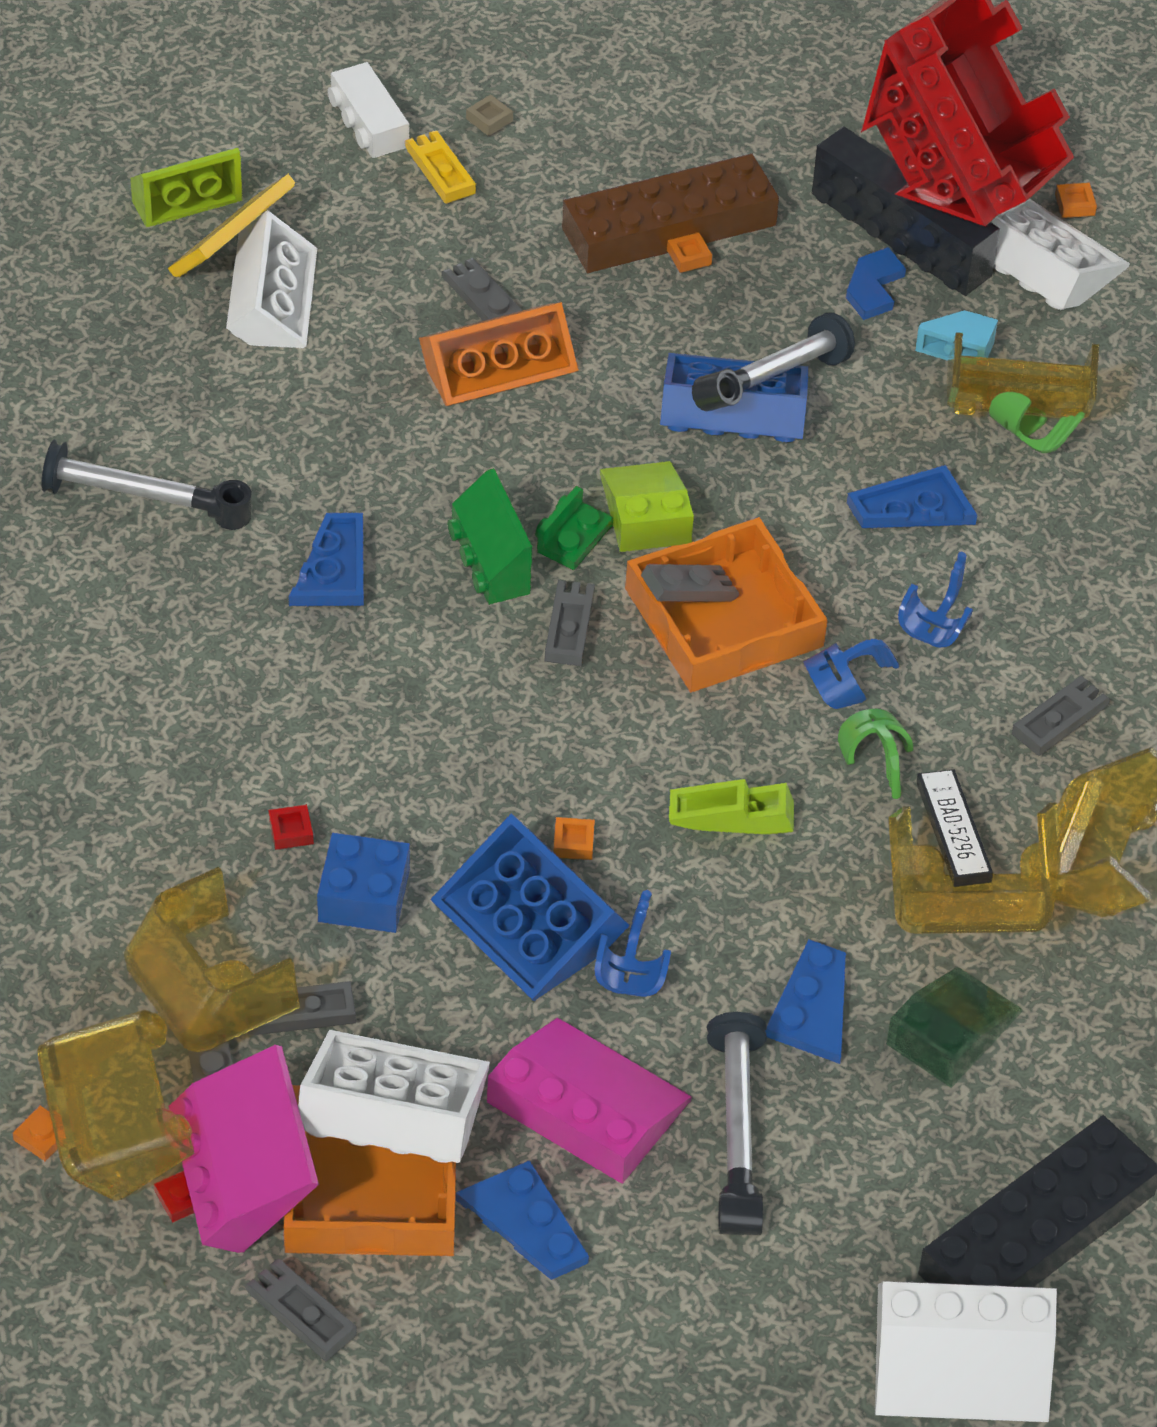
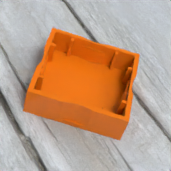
[625,517,827,693]
[284,1085,456,1256]

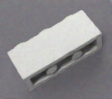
[328,62,409,158]

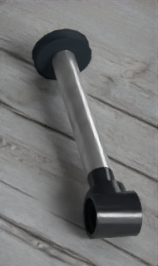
[692,312,855,412]
[41,439,252,530]
[706,1011,767,1235]

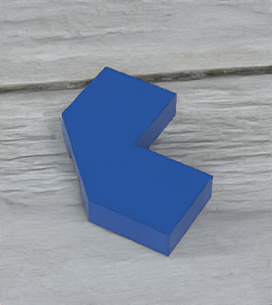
[846,247,906,320]

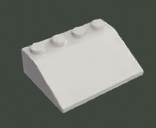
[991,199,1130,310]
[298,1030,490,1163]
[875,1282,1057,1422]

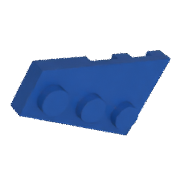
[847,465,977,528]
[289,513,364,606]
[765,939,846,1064]
[455,1160,589,1280]

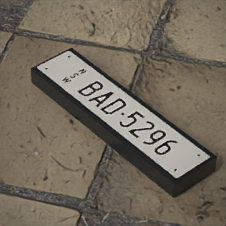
[917,769,993,887]

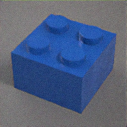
[317,833,410,933]

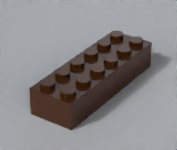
[562,153,779,273]

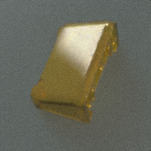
[37,1010,194,1201]

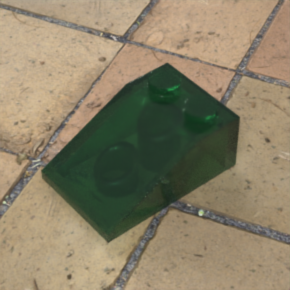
[886,966,1022,1088]

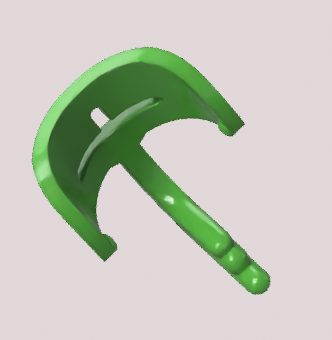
[989,392,1085,453]
[838,708,913,799]

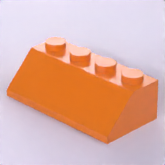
[419,302,579,406]

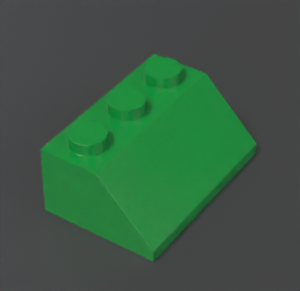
[447,468,532,605]

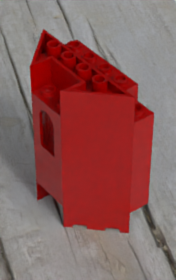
[861,0,1074,226]

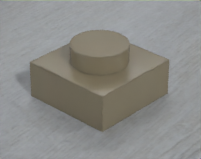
[466,95,513,136]

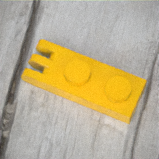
[405,130,476,204]

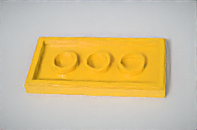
[168,174,295,277]

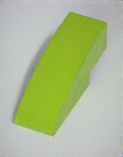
[669,779,794,834]

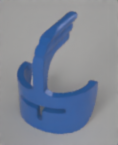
[898,551,973,648]
[803,639,899,709]
[595,890,671,997]

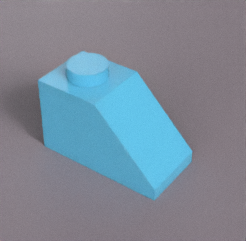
[915,310,998,371]

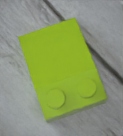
[600,461,694,552]

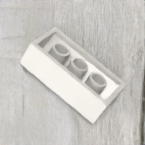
[226,210,317,348]

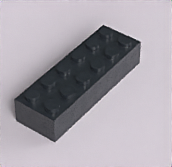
[812,126,1000,297]
[918,1115,1157,1288]

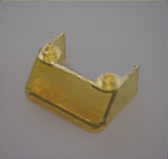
[947,332,1100,423]
[1028,747,1157,917]
[888,803,1061,934]
[124,867,300,1052]

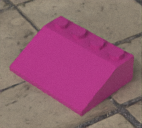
[487,1017,692,1184]
[168,1045,319,1253]

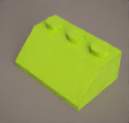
[130,148,242,228]

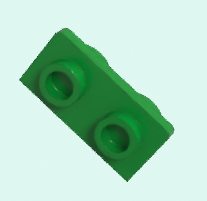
[535,486,613,570]

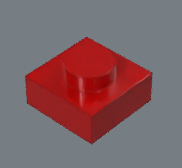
[268,804,314,850]
[154,1171,194,1223]

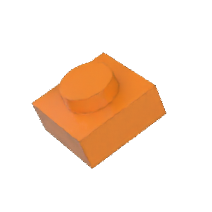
[1055,183,1097,218]
[667,233,712,273]
[553,817,595,860]
[13,1105,72,1161]

